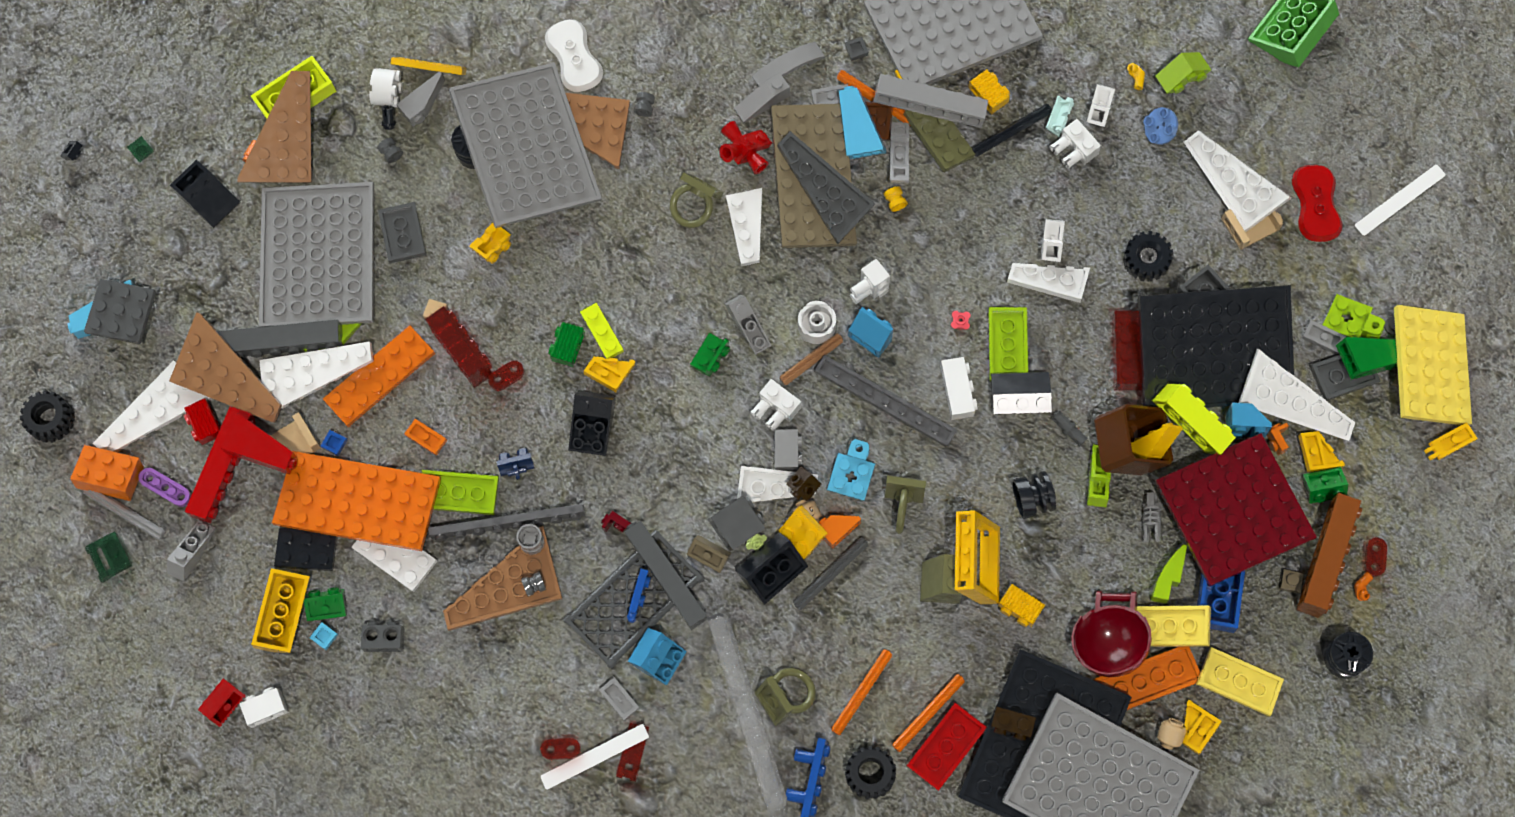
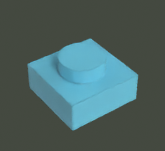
[310,622,338,650]

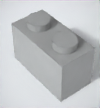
[775,429,802,472]

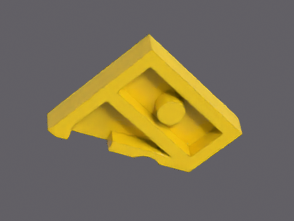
[584,356,635,392]
[1298,431,1345,472]
[1182,700,1222,755]

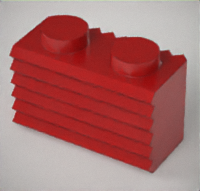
[184,398,220,445]
[198,678,245,727]

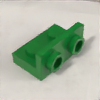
[690,333,730,377]
[1303,467,1349,504]
[304,587,347,621]

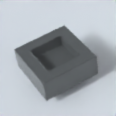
[845,37,869,61]

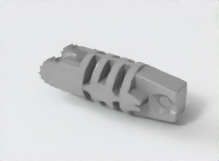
[1143,492,1161,542]

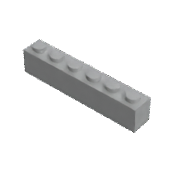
[873,74,988,128]

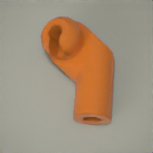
[1354,572,1373,601]

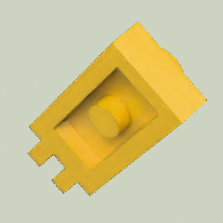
[1424,422,1478,461]

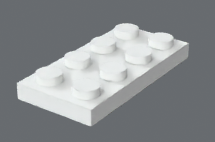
[352,540,437,592]

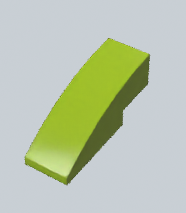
[1087,444,1111,508]
[1150,544,1187,604]

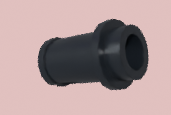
[381,105,396,130]

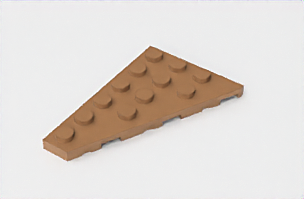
[237,71,311,183]
[565,93,630,169]
[169,312,282,423]
[443,526,562,631]

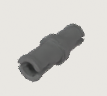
[1052,411,1088,447]

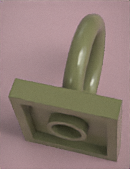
[670,172,724,228]
[884,475,926,534]
[755,668,816,726]

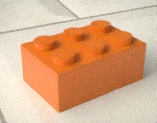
[70,445,144,501]

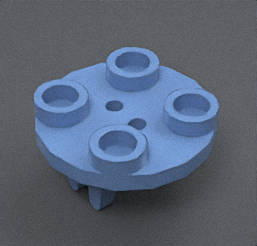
[1143,107,1178,145]

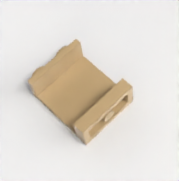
[1221,209,1283,250]
[270,412,321,454]

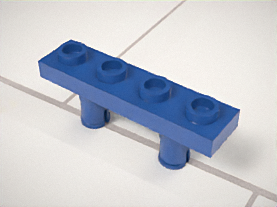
[785,738,830,817]

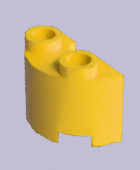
[469,223,511,264]

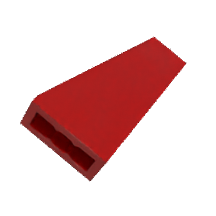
[221,413,297,475]

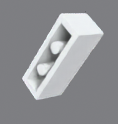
[940,357,978,420]

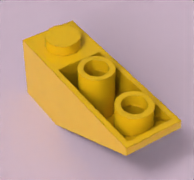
[1131,423,1183,460]

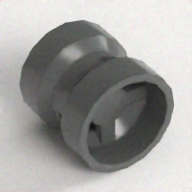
[634,92,655,117]
[377,137,403,163]
[521,572,546,597]

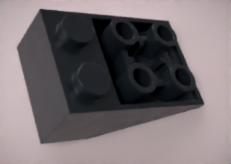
[170,159,240,228]
[568,390,616,456]

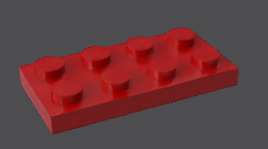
[906,703,987,791]

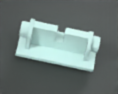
[1046,96,1074,137]

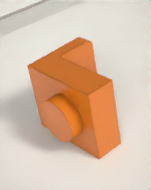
[1267,423,1289,456]

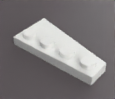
[726,188,762,266]
[1007,263,1090,303]
[737,466,818,503]

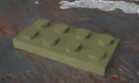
[903,110,975,173]

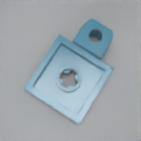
[827,439,875,501]

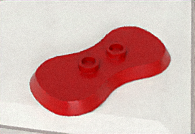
[1292,164,1343,242]

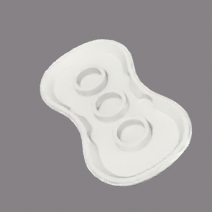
[545,19,603,92]

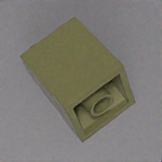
[920,554,963,604]

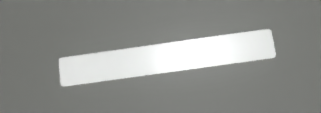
[1355,165,1446,236]
[541,724,649,789]

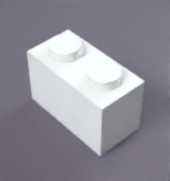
[239,687,289,728]

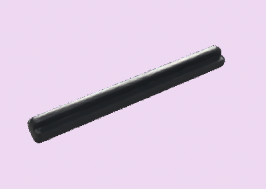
[972,104,1052,157]

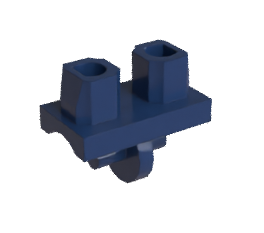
[496,448,535,480]

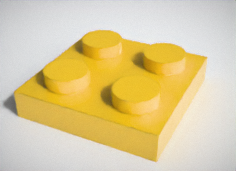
[778,505,828,559]

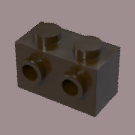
[991,707,1036,741]

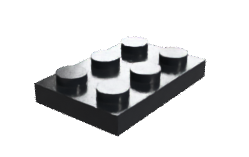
[274,528,338,571]

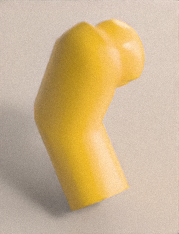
[1127,63,1145,90]

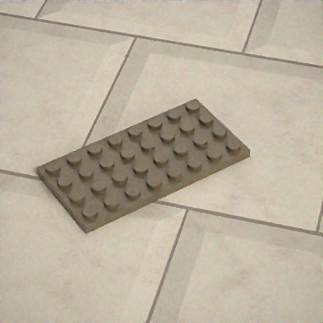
[771,104,857,248]

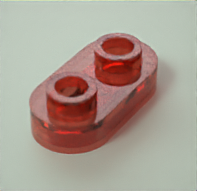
[488,361,524,391]
[1364,537,1387,577]
[540,738,581,760]

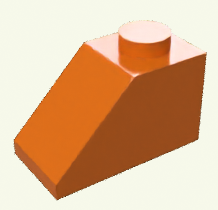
[819,515,861,549]

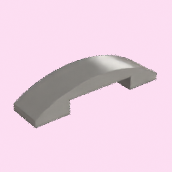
[752,42,825,87]
[890,122,909,183]

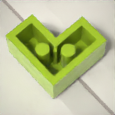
[1155,52,1211,94]

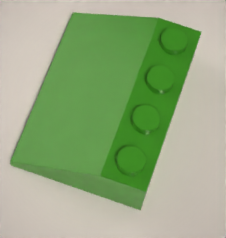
[1248,0,1339,68]

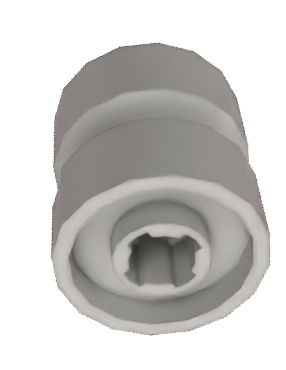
[516,524,545,555]

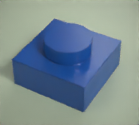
[320,430,348,456]

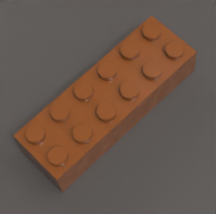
[1296,493,1362,618]

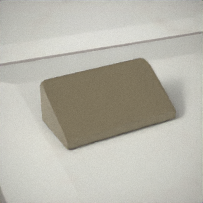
[686,535,731,573]

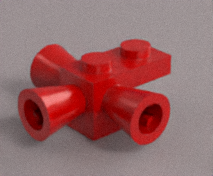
[719,121,772,175]

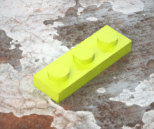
[580,303,624,359]

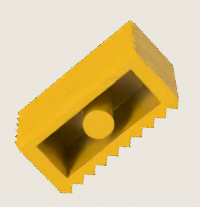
[968,69,1010,115]
[998,584,1045,627]

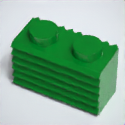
[548,322,585,367]

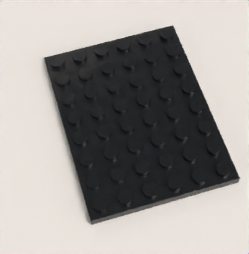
[1138,285,1294,408]
[958,649,1132,817]

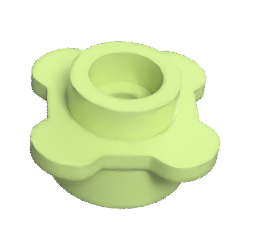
[746,533,767,551]

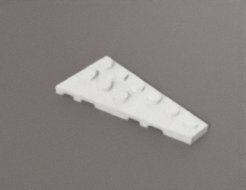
[259,342,374,409]
[1239,349,1355,441]

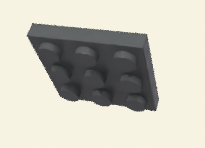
[84,279,156,344]

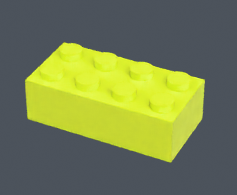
[251,56,337,120]
[1152,384,1236,455]

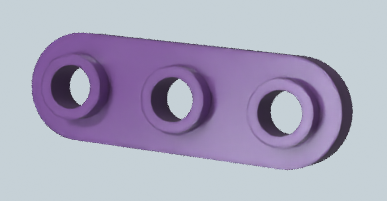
[139,468,191,507]

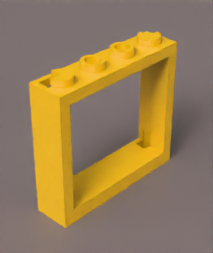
[955,510,1000,604]

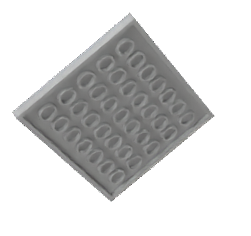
[864,0,1043,85]
[448,62,602,228]
[259,182,374,327]
[1002,693,1200,817]

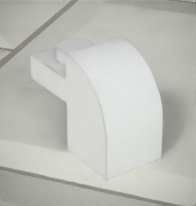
[1087,84,1115,127]
[1041,219,1065,262]

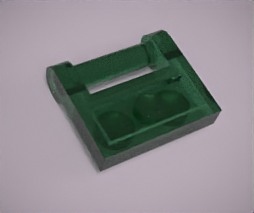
[85,531,133,582]

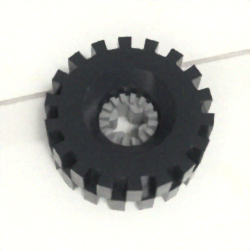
[1123,231,1173,282]

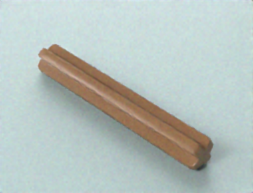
[780,333,843,385]

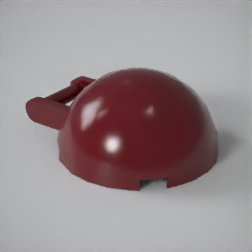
[1071,591,1152,678]

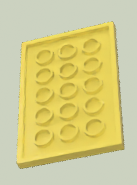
[1394,305,1472,425]

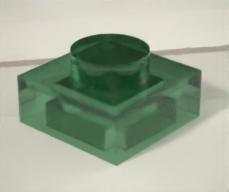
[127,136,154,163]

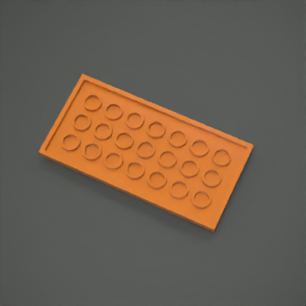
[272,451,441,552]

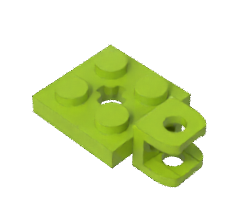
[1323,294,1385,339]

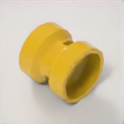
[884,186,908,212]

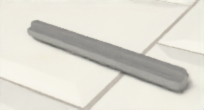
[83,490,165,540]

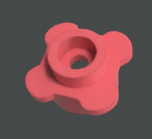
[951,311,971,330]

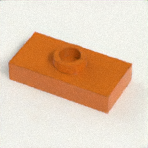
[404,419,447,456]

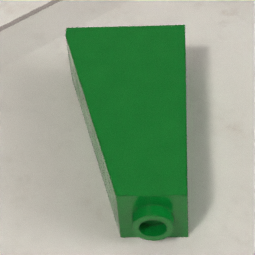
[1336,337,1398,380]

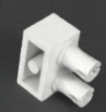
[1049,119,1101,169]
[850,259,890,304]
[750,379,801,431]

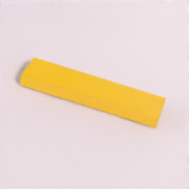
[391,57,467,75]

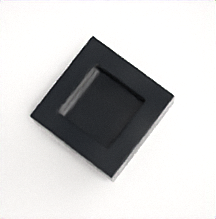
[60,141,83,161]

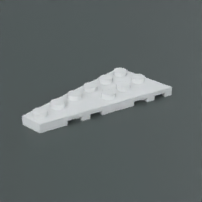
[1184,131,1291,232]
[93,360,213,452]

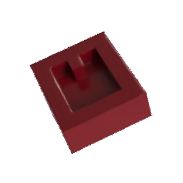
[601,511,631,533]

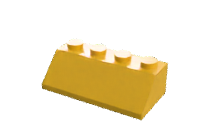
[251,568,310,653]

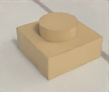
[423,299,448,323]

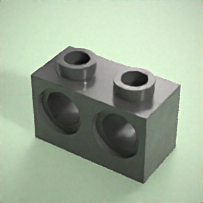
[361,622,405,652]

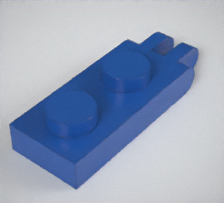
[627,569,651,623]

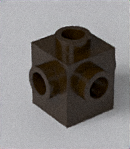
[786,467,822,501]

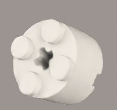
[369,68,403,107]
[798,301,836,344]

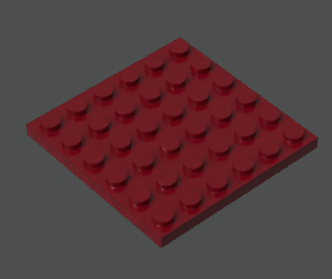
[1155,433,1317,587]

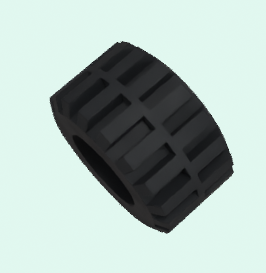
[20,391,75,443]
[845,746,896,799]

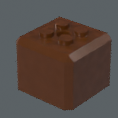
[1094,404,1173,475]

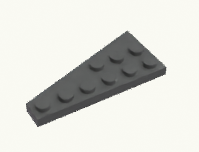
[777,131,875,244]

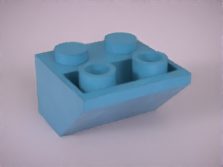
[848,307,893,358]
[1226,403,1272,439]
[628,628,687,685]

